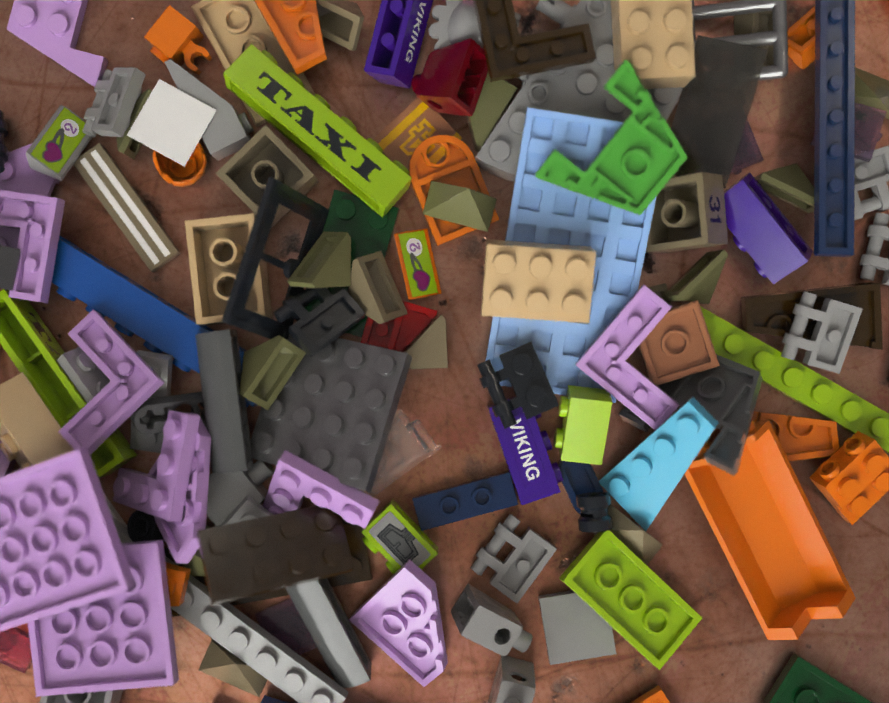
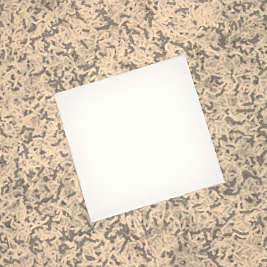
[127,79,217,167]

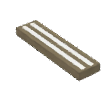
[73,143,181,273]

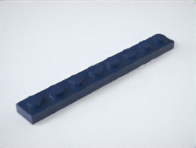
[814,0,855,257]

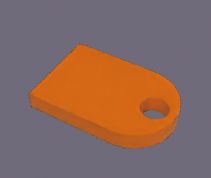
[408,135,499,246]

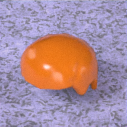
[153,142,208,187]

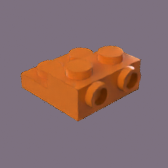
[809,431,889,525]

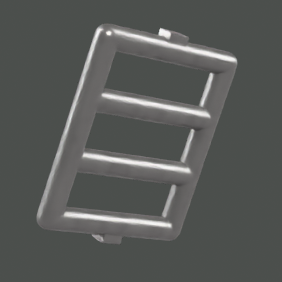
[685,0,788,88]

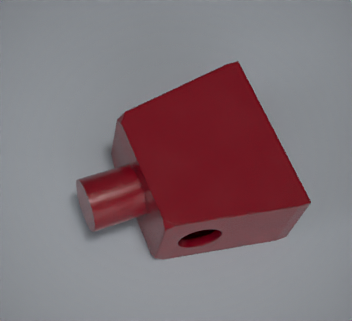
[411,38,488,116]

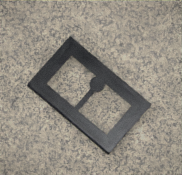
[221,177,329,340]

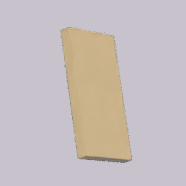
[191,0,315,127]

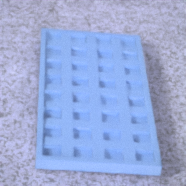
[485,107,656,403]

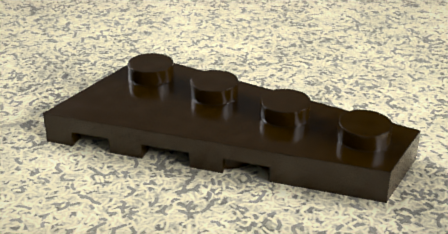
[741,282,883,350]

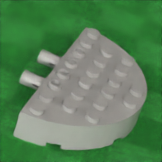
[475,0,683,182]

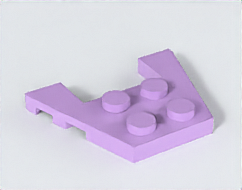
[7,0,108,87]

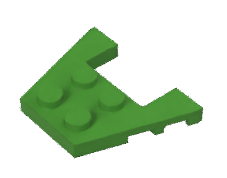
[534,59,688,215]

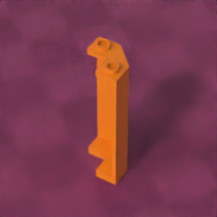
[685,419,856,640]

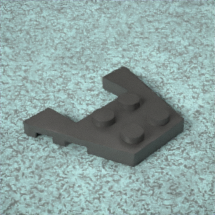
[619,354,763,476]

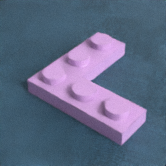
[0,190,65,303]
[576,284,679,430]
[58,309,165,455]
[113,410,200,522]
[263,450,380,529]

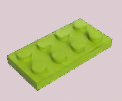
[559,530,702,670]

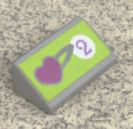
[26,105,92,181]

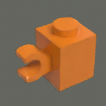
[144,5,213,75]

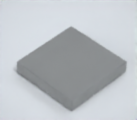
[538,590,616,665]

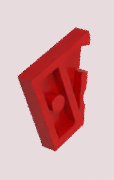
[360,300,438,352]

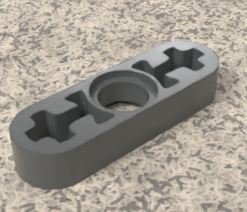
[130,392,206,434]

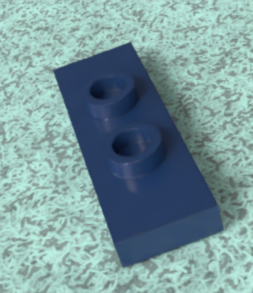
[412,471,519,531]

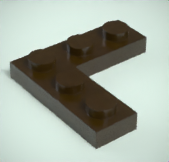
[473,0,596,82]

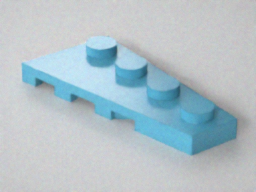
[599,397,719,531]

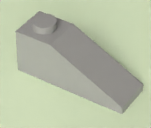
[165,59,254,161]

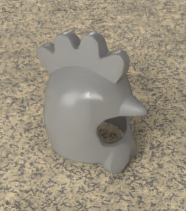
[428,0,521,51]

